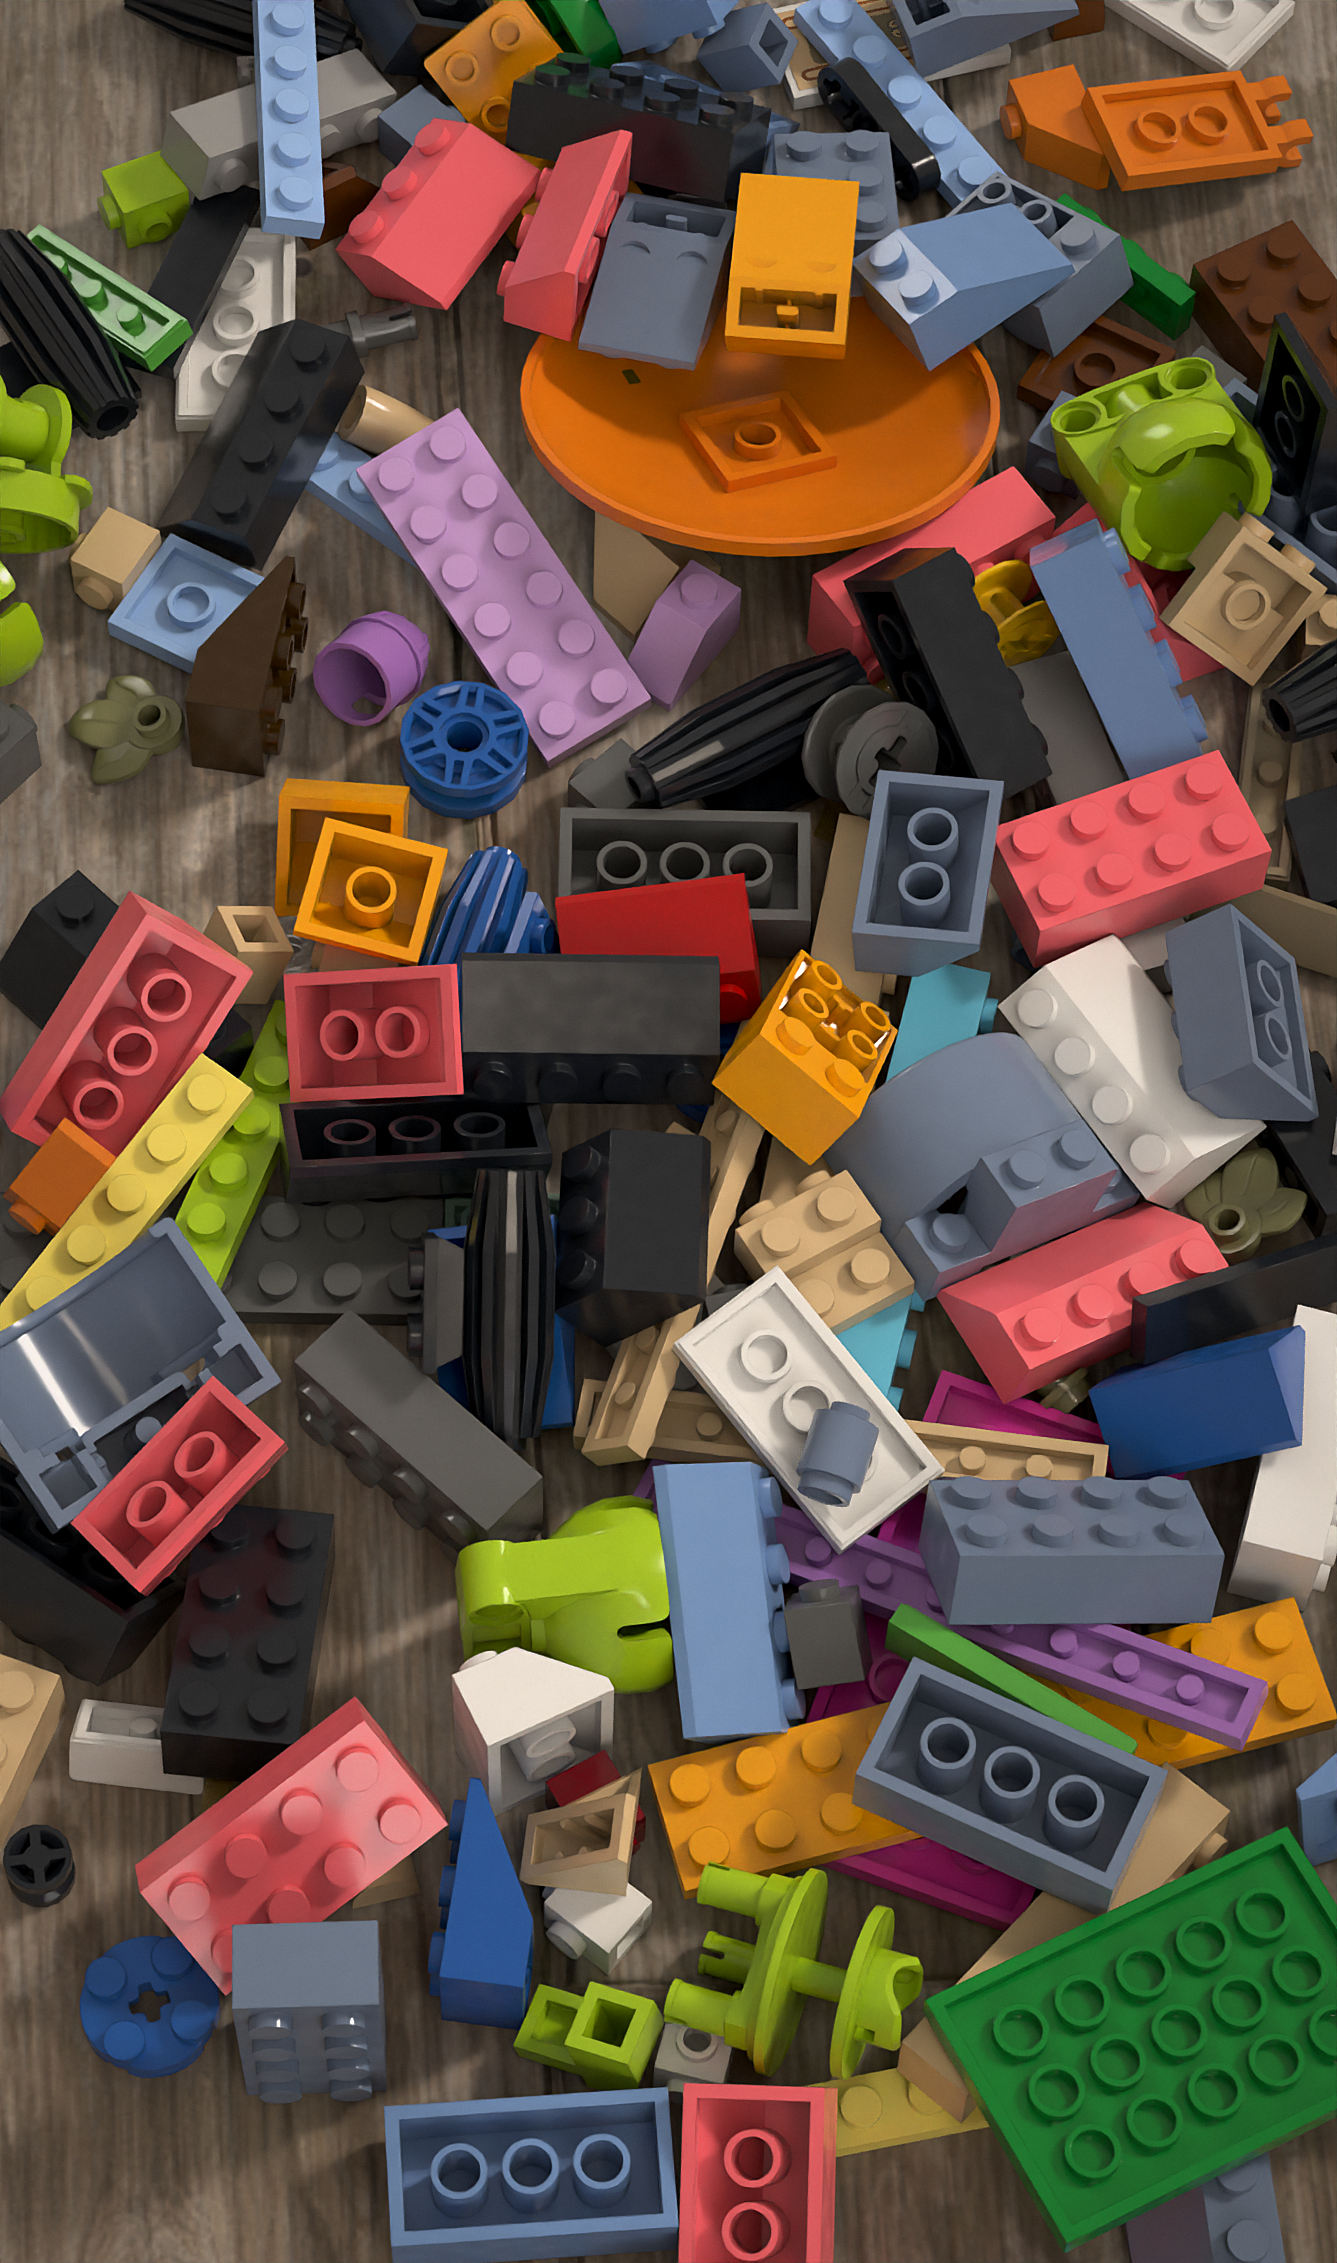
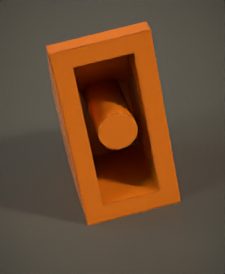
[999,64,1111,190]
[2,1117,117,1237]

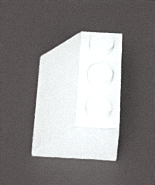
[452,1647,614,1816]

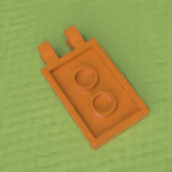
[1081,70,1314,191]

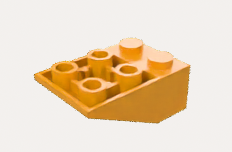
[725,173,860,360]
[712,949,898,1166]

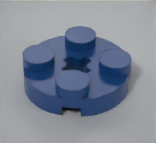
[79,1936,221,2078]

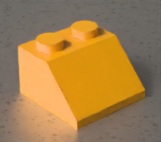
[274,778,410,918]
[293,817,448,966]

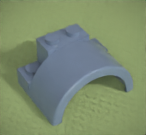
[822,1032,1141,1302]
[0,1217,282,1535]

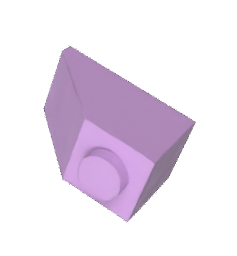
[627,559,741,712]

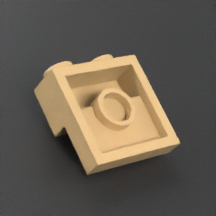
[1159,511,1328,686]
[734,1169,915,1336]

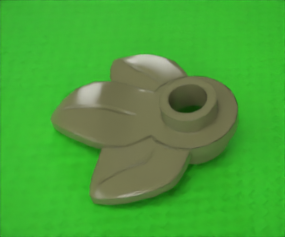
[66,675,185,784]
[1183,1147,1308,1262]

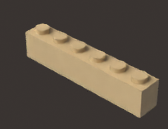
[897,1761,1230,2123]

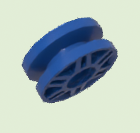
[400,681,529,819]

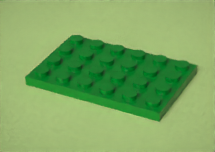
[922,1826,1337,2253]

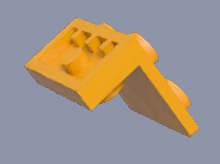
[424,0,565,145]

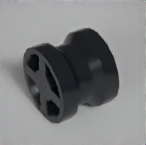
[3,1824,76,1907]

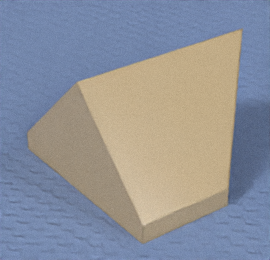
[593,511,721,642]
[519,1766,643,1896]

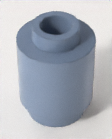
[796,1401,879,1507]

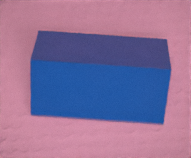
[1088,1325,1306,1480]

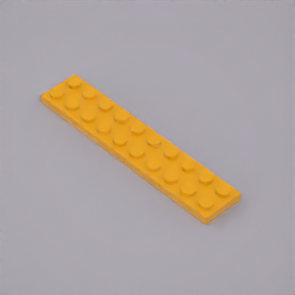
[647,1597,1337,1900]

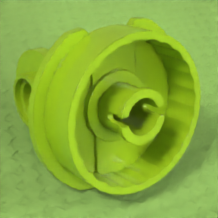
[0,376,93,554]

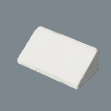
[69,1699,206,1795]

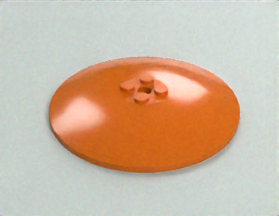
[520,291,1000,557]

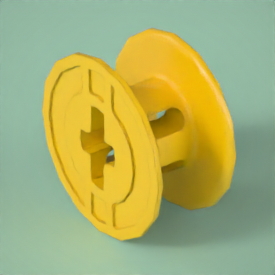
[973,559,1061,667]

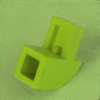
[513,1981,664,2091]

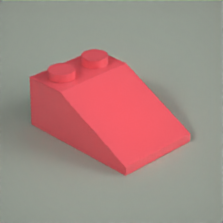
[283,964,464,1102]

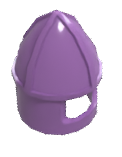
[312,611,430,726]

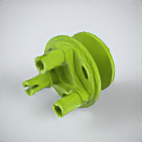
[664,1861,923,2080]

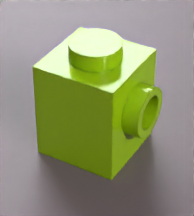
[97,150,190,249]

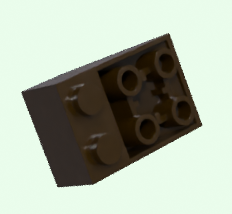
[185,556,309,777]

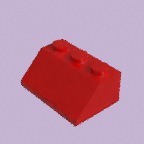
[555,873,763,1025]

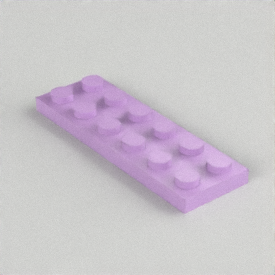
[356,408,652,768]

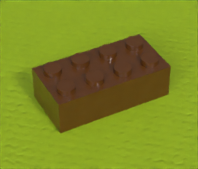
[1189,220,1337,394]

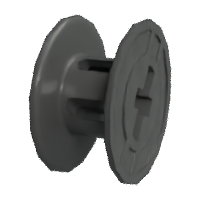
[801,685,939,821]

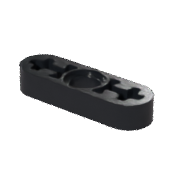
[817,57,941,202]

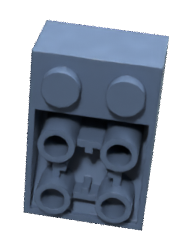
[885,0,1080,78]
[945,171,1134,358]
[578,192,737,371]

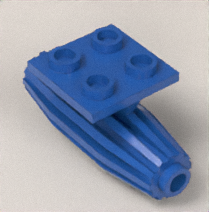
[417,846,561,983]

